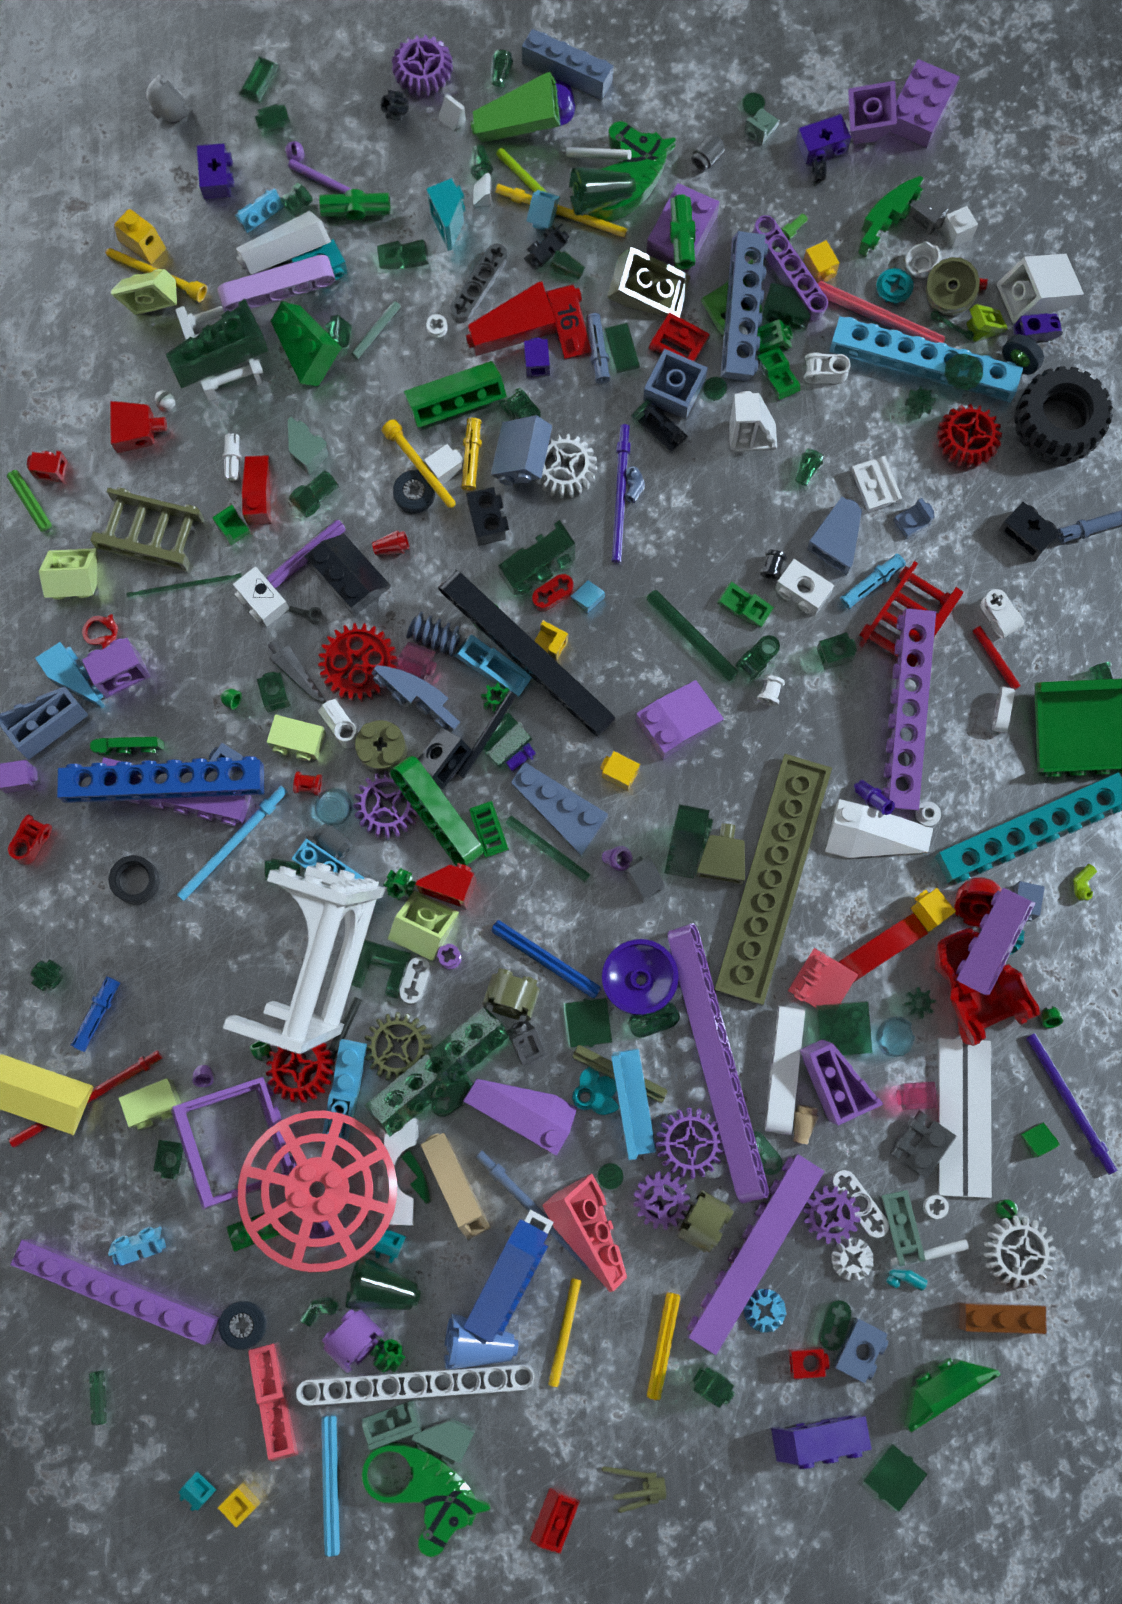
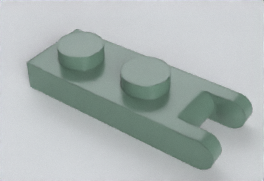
[881,1190,925,1267]

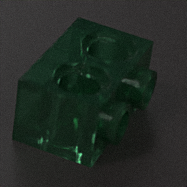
[689,1362,735,1409]

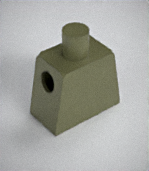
[696,823,745,885]

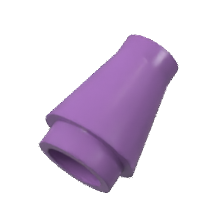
[602,846,633,871]

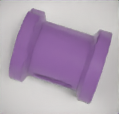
[437,944,462,970]

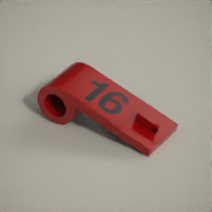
[546,284,591,359]

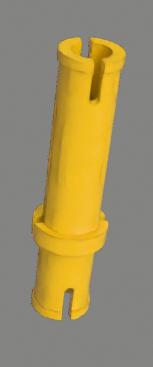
[461,418,482,491]

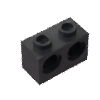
[466,487,509,546]

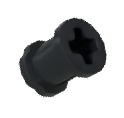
[760,549,787,581]

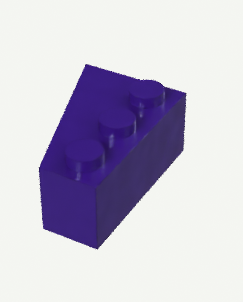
[771,1415,872,1469]

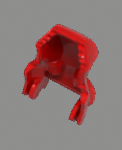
[935,928,1040,1046]

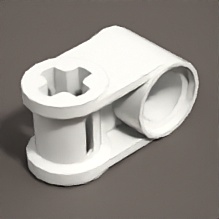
[804,353,850,384]
[980,589,1024,639]

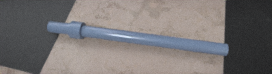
[475,1151,588,1270]

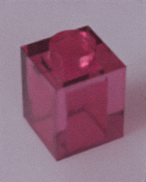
[397,642,437,681]
[896,1081,938,1111]

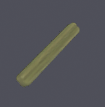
[573,1045,668,1103]

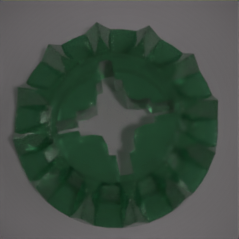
[944,354,983,391]

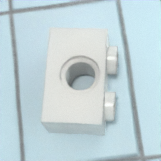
[775,559,835,615]

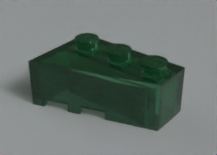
[498,520,575,597]

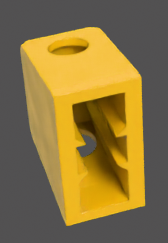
[114,209,166,265]

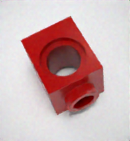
[788,1347,829,1379]

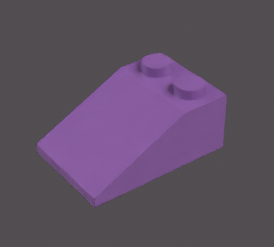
[636,680,724,760]

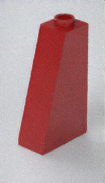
[465,281,556,356]

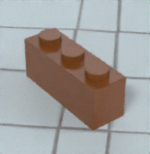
[959,1302,1047,1334]

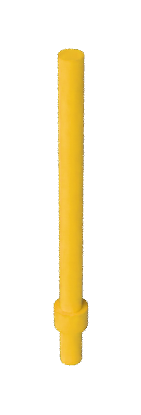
[495,184,628,238]

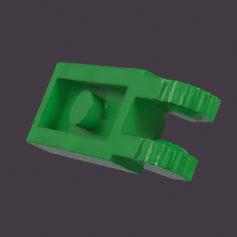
[89,737,164,756]

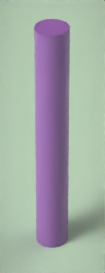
[288,159,351,194]

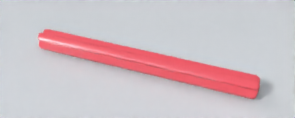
[818,281,945,343]

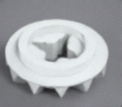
[831,1238,873,1281]

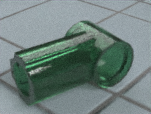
[289,470,339,517]

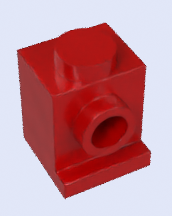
[27,451,67,483]

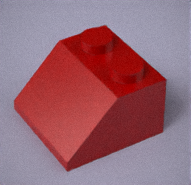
[415,863,477,910]

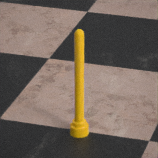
[106,248,207,302]
[381,419,456,508]

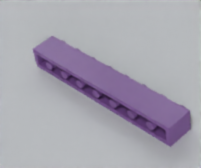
[686,1154,825,1355]
[11,1239,220,1345]

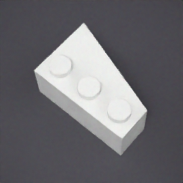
[728,391,777,451]

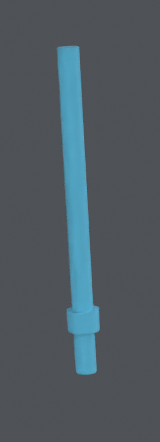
[177,786,288,901]

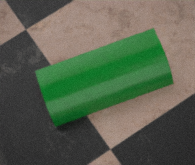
[403,361,507,428]

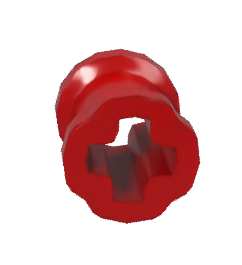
[293,771,322,797]

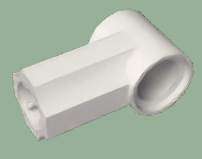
[318,699,358,749]

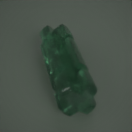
[89,1370,107,1425]

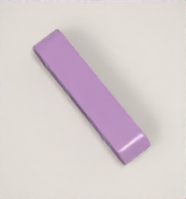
[218,255,335,314]

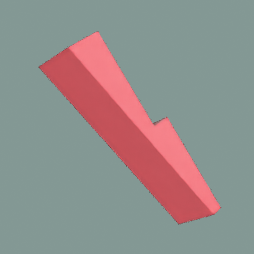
[248,1344,299,1462]

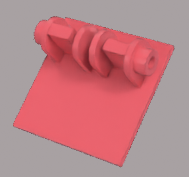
[788,948,858,1018]

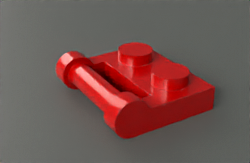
[648,312,710,362]

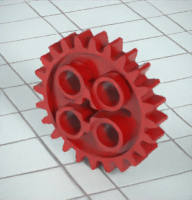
[318,623,398,702]

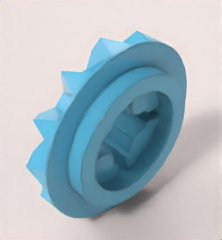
[744,1289,786,1333]

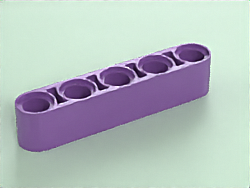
[752,215,828,321]

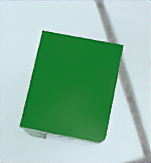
[212,505,251,546]

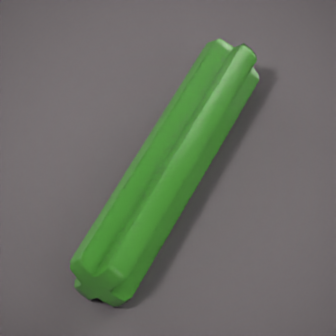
[7,470,52,532]

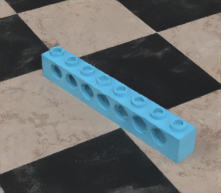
[829,316,1023,403]

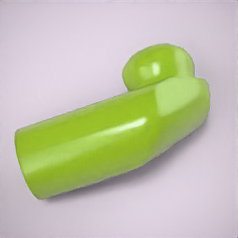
[1073,864,1097,901]

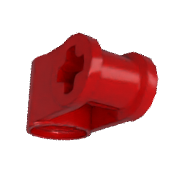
[8,814,52,865]

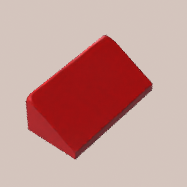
[530,1488,580,1553]

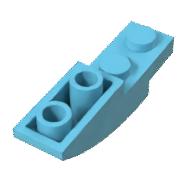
[321,1039,367,1147]

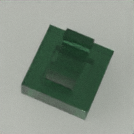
[325,315,352,348]

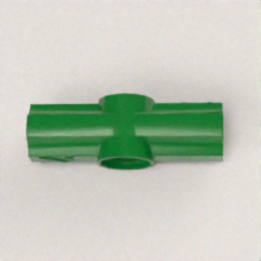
[319,189,391,221]
[670,194,696,270]

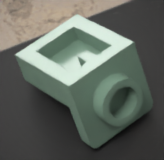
[744,108,779,145]

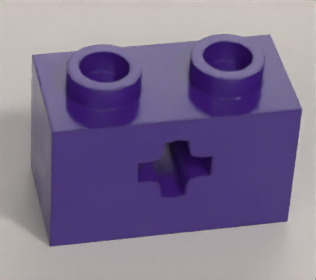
[796,114,851,164]
[197,143,234,200]

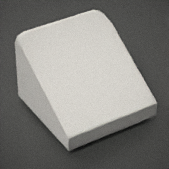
[439,94,466,131]
[473,173,491,207]

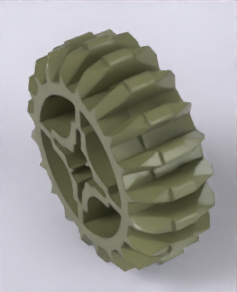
[364,1012,433,1082]

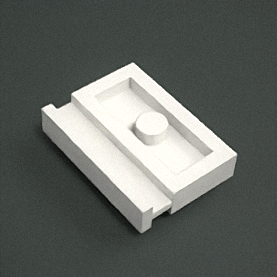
[851,456,902,512]

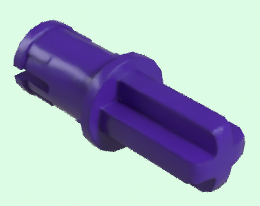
[854,780,895,815]

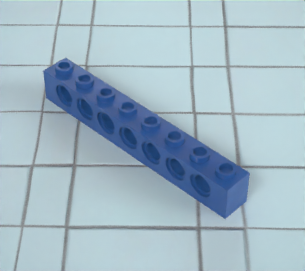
[57,756,264,803]

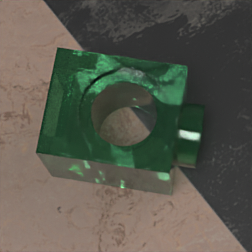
[816,632,857,670]
[257,672,291,713]
[153,1140,187,1180]

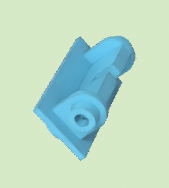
[235,188,284,233]
[108,1226,166,1266]

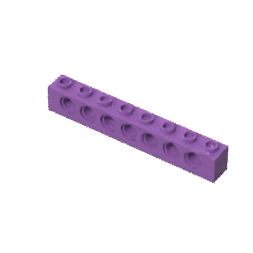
[882,609,936,811]

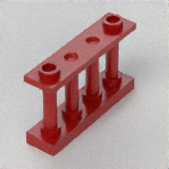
[859,561,964,667]

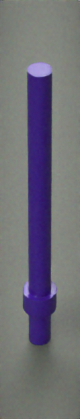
[612,424,631,563]
[1026,1033,1118,1175]

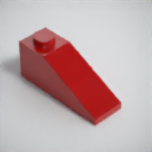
[242,455,271,525]

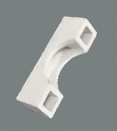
[376,1118,418,1225]

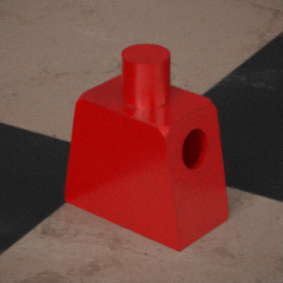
[110,401,167,453]

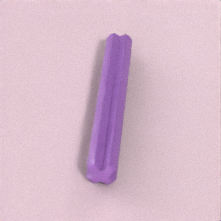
[266,520,346,588]

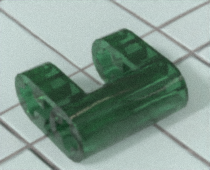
[351,939,412,999]

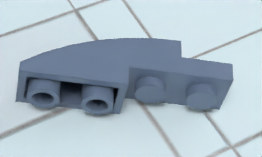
[371,665,460,732]

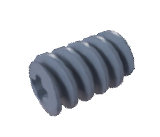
[406,611,461,657]

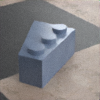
[0,687,88,760]

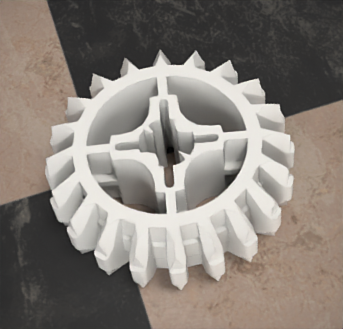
[536,434,597,499]
[984,1216,1056,1289]

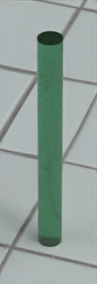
[506,815,591,882]

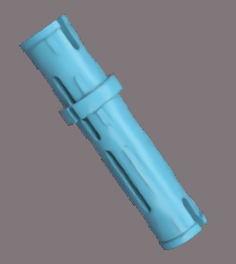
[840,553,906,609]

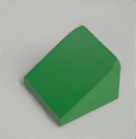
[1021,1122,1060,1158]

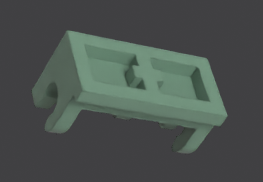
[362,1400,422,1451]

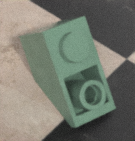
[288,417,329,475]
[412,1418,475,1465]

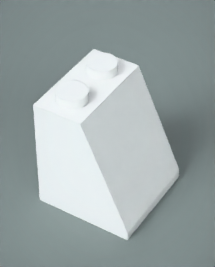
[996,254,1084,324]

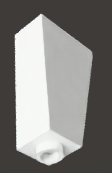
[236,211,331,275]

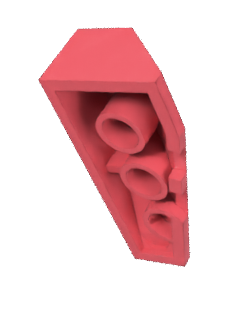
[542,1173,627,1292]

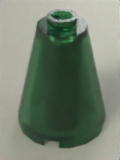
[569,166,636,216]
[345,1256,421,1310]

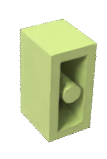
[267,715,326,762]
[119,1078,181,1130]

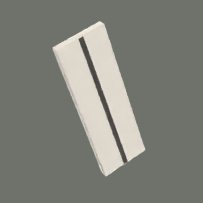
[938,1038,992,1198]

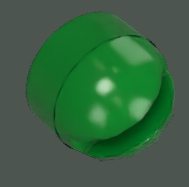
[220,688,242,710]
[1041,1006,1063,1028]
[250,1040,272,1061]
[995,1199,1018,1221]

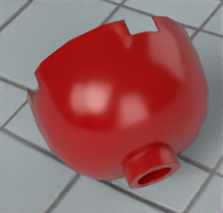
[954,877,1002,927]

